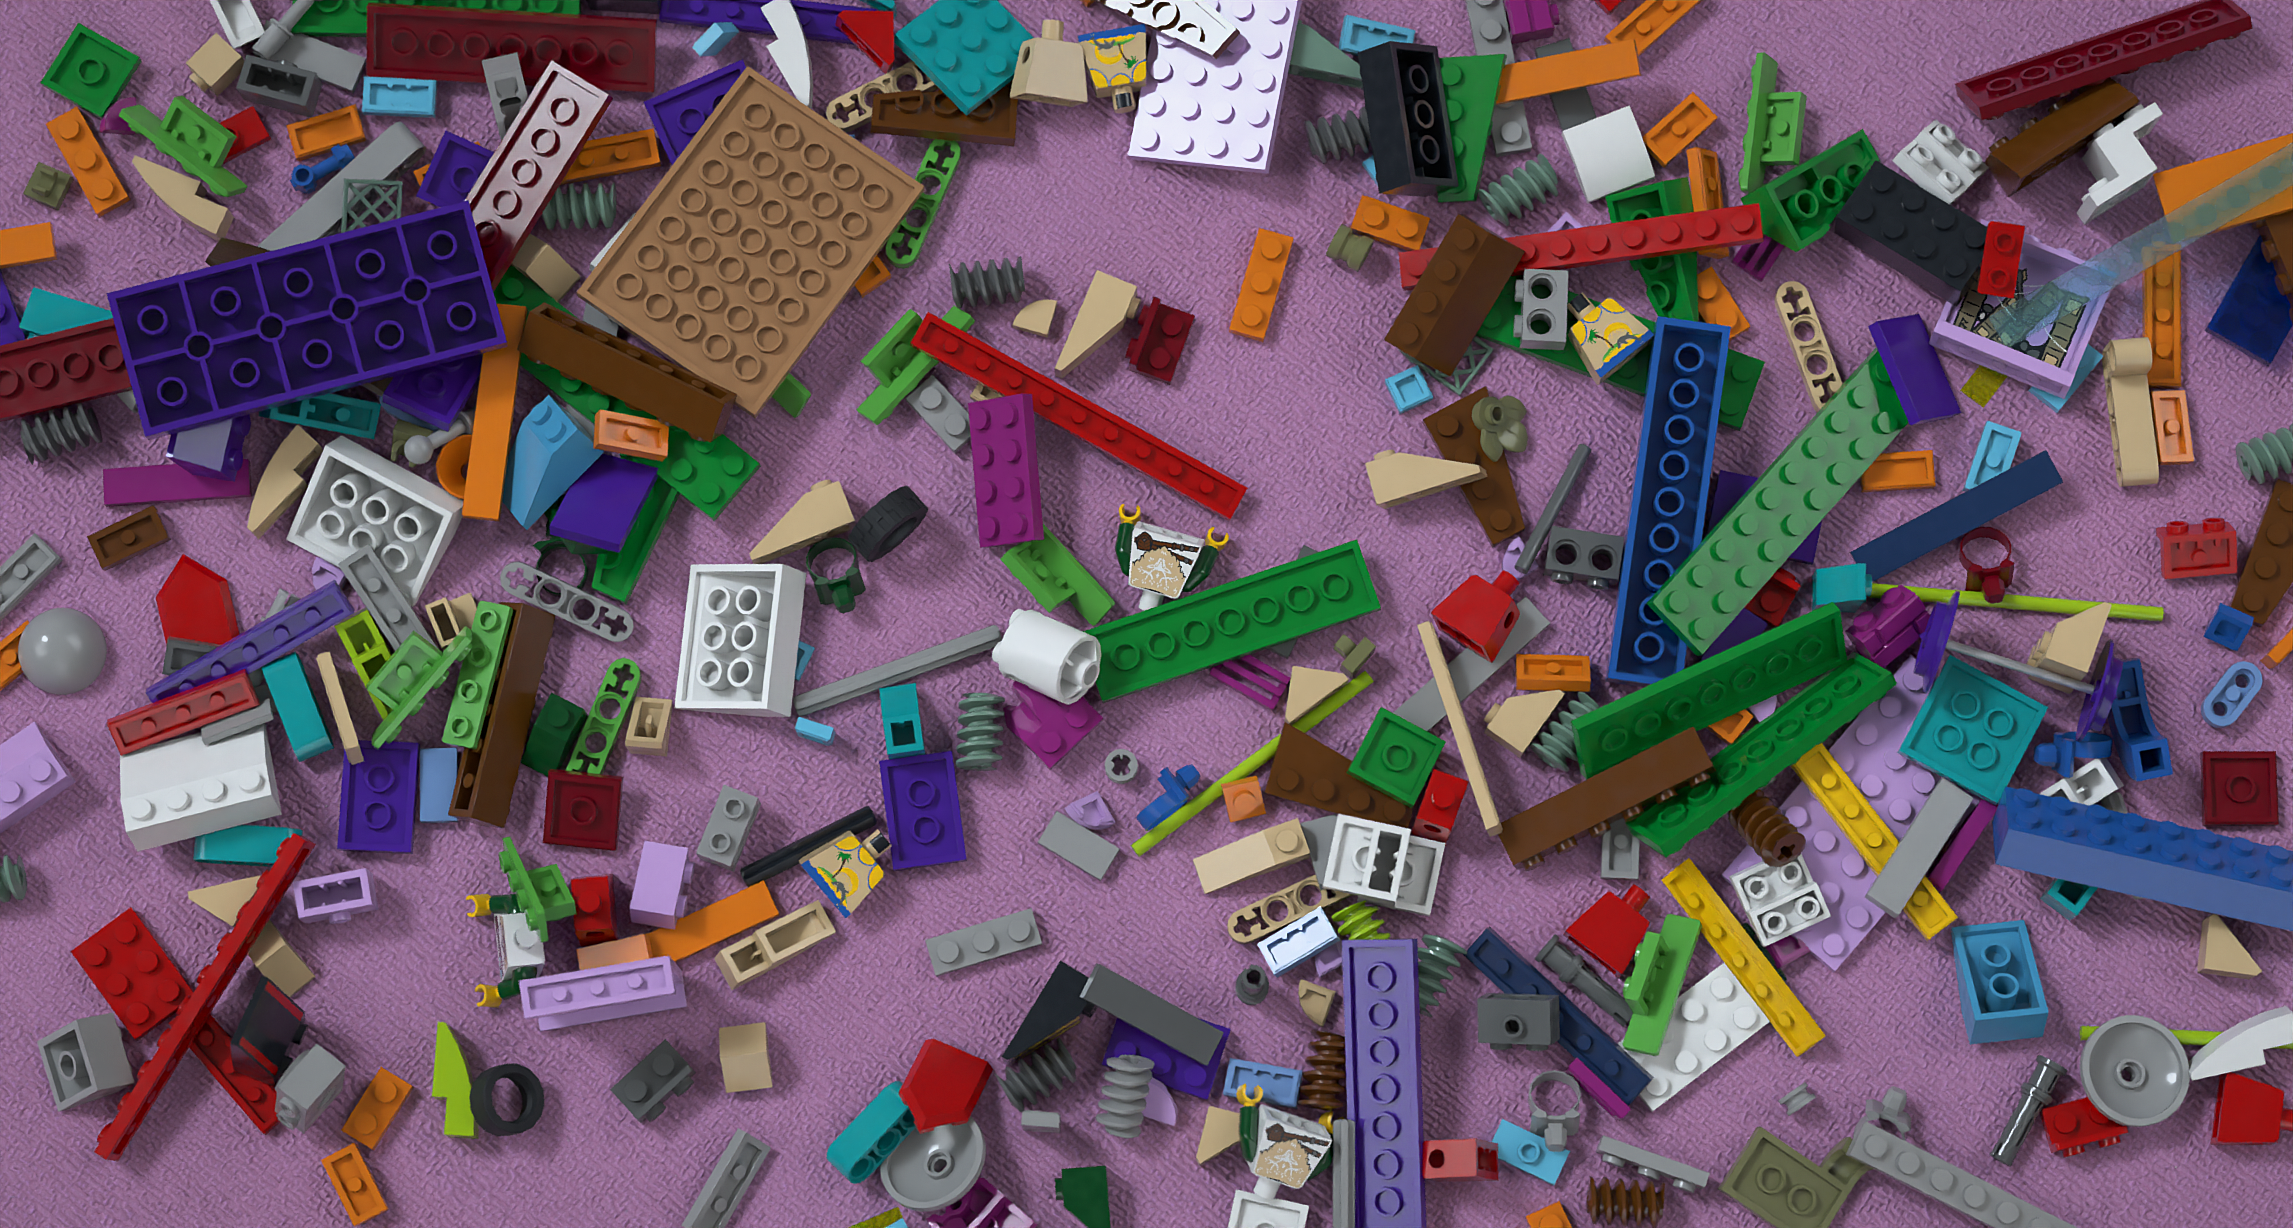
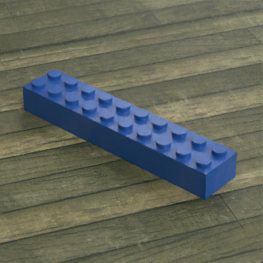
[1605,316,1731,687]
[1992,787,2293,931]

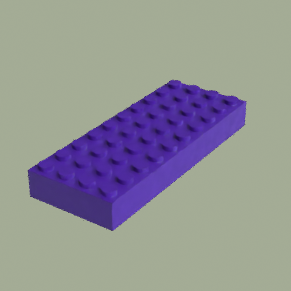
[106,201,507,440]

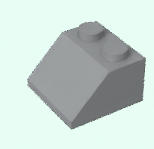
[37,1013,135,1112]

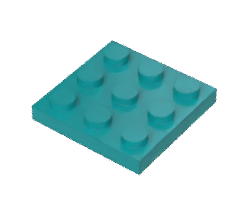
[894,0,1034,116]
[1897,655,2049,806]

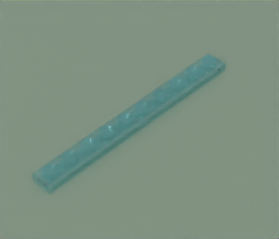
[1988,143,2293,348]

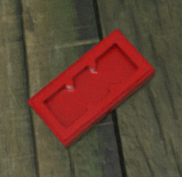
[219,106,271,165]

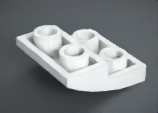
[1562,105,1655,203]
[1892,120,1989,205]
[1729,854,1831,947]

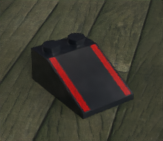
[230,976,309,1087]

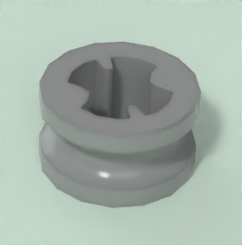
[1105,749,1138,784]
[1778,1082,1816,1116]

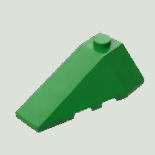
[1740,129,1880,252]
[1605,177,1699,322]

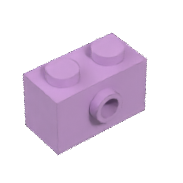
[630,841,695,930]
[293,868,379,924]

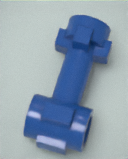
[290,144,355,195]

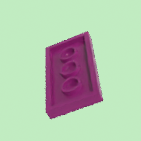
[968,394,1044,548]

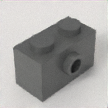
[236,55,323,118]
[1477,993,1560,1051]

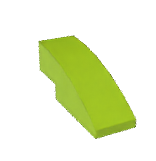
[334,607,393,721]
[432,1022,479,1139]

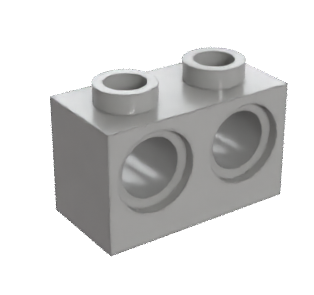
[482,53,528,141]
[1513,269,1568,350]
[696,785,761,872]

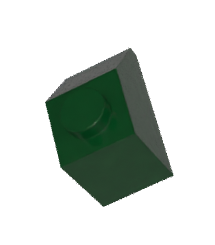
[521,692,588,777]
[1055,1166,1111,1228]

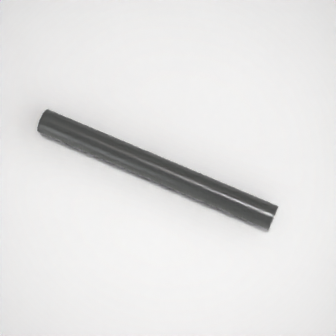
[1514,444,1592,574]

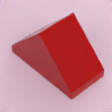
[835,10,894,74]

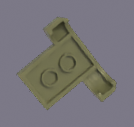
[1718,1127,1873,1228]

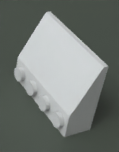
[286,436,464,607]
[674,564,806,717]
[120,723,282,852]

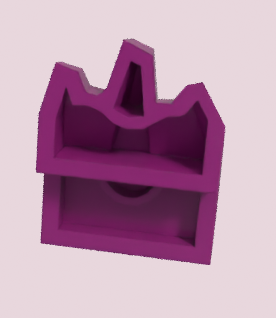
[1003,680,1103,770]
[926,1177,1038,1228]

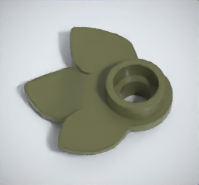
[1472,395,1528,462]

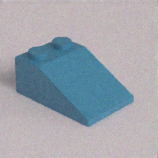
[502,395,604,530]
[1951,920,2049,1044]

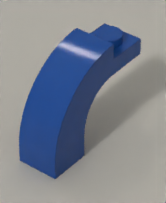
[2107,657,2173,782]

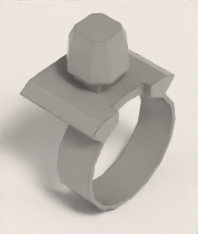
[1528,1070,1581,1152]
[1853,1086,1911,1141]

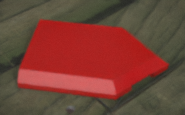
[155,554,240,646]
[899,1038,993,1134]

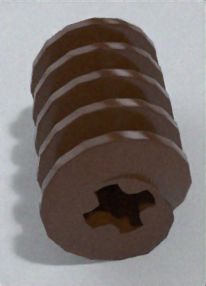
[1728,789,1806,867]
[1297,1030,1347,1111]
[1586,1176,1665,1228]

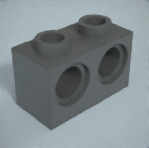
[1543,526,1625,590]

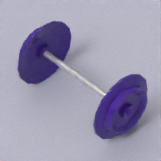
[1913,591,2123,742]

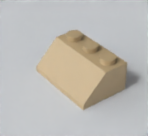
[2026,602,2112,694]

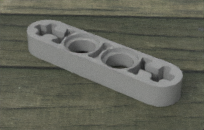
[500,561,634,642]

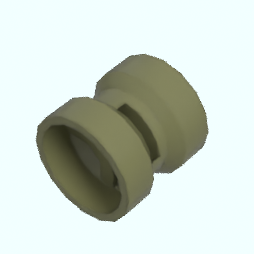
[1326,224,1374,272]

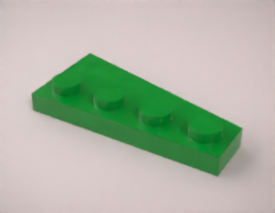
[1438,54,1507,203]
[592,454,680,605]

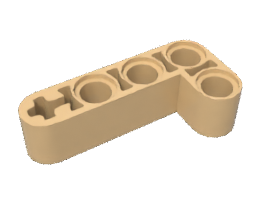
[2102,337,2159,487]

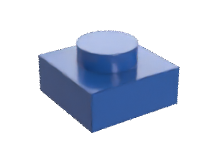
[2203,603,2254,651]

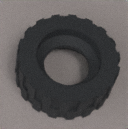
[848,486,928,562]

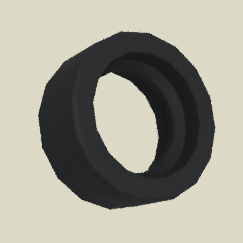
[469,1063,545,1136]

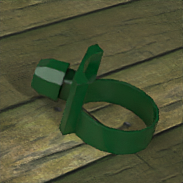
[533,520,588,597]
[806,537,866,614]

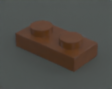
[87,505,171,571]

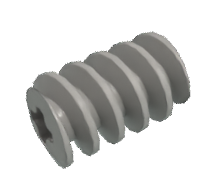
[1095,1055,1155,1138]

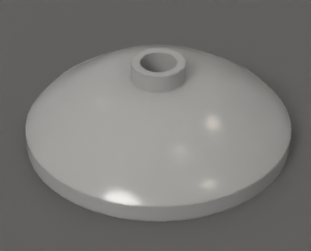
[2080,1015,2190,1127]
[880,1116,986,1211]

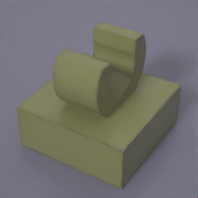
[23,162,74,211]
[391,419,433,468]
[1333,634,1376,679]

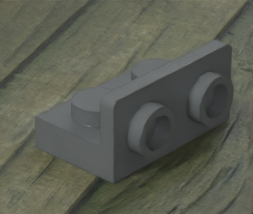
[610,1039,696,1123]

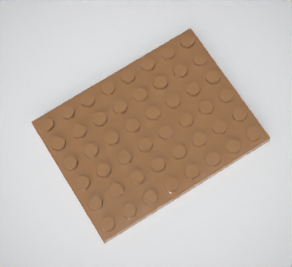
[577,66,925,419]

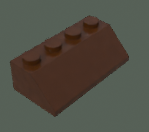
[1984,77,2140,197]
[1384,214,1526,377]

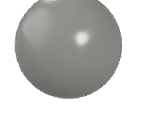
[18,608,107,695]

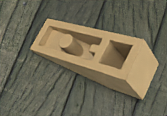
[1055,270,1141,379]
[1365,450,1487,509]
[749,479,856,564]
[1193,818,1310,894]

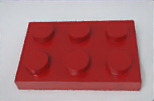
[70,907,194,1041]

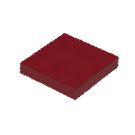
[2200,751,2279,826]
[543,769,624,851]

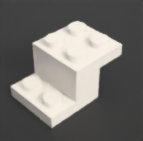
[2077,102,2163,225]
[1322,814,1445,917]

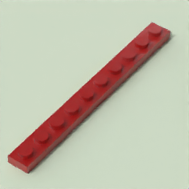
[1398,203,1764,291]
[910,312,1247,521]
[94,833,316,1161]

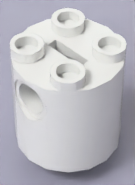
[992,609,1101,704]

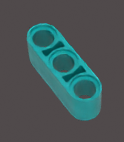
[261,651,335,762]
[193,825,303,867]
[826,1081,916,1184]

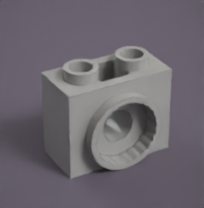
[275,1043,346,1134]

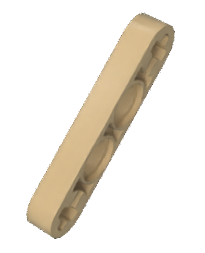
[826,61,938,133]
[1774,281,1843,413]
[1227,875,1353,945]

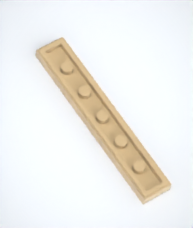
[1417,621,1503,837]

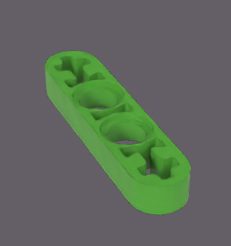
[886,139,961,269]
[566,658,642,774]

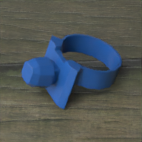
[2033,731,2113,778]
[1136,764,1201,831]

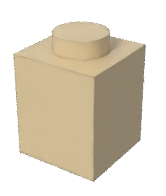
[186,33,244,97]

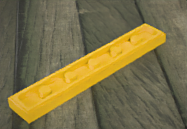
[1791,743,1958,941]
[1662,858,1826,1057]

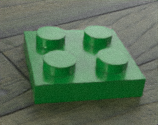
[40,23,142,120]
[1346,707,1446,808]

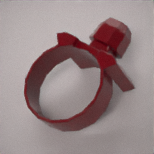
[1959,527,2015,604]

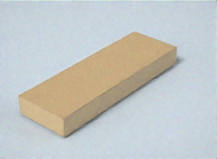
[316,651,364,765]

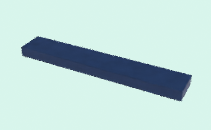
[1849,450,2063,582]
[1463,926,1654,1106]

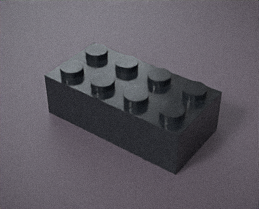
[1358,41,1459,197]
[1834,161,1987,307]

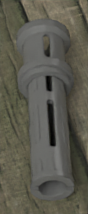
[1534,934,1633,1027]
[1235,965,1269,1005]
[1990,1055,2068,1167]

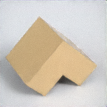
[425,593,477,650]
[719,1022,772,1093]

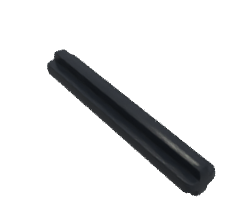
[740,806,877,887]

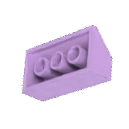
[0,722,76,834]

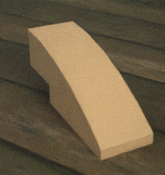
[132,155,234,241]
[247,424,323,539]
[714,900,836,990]

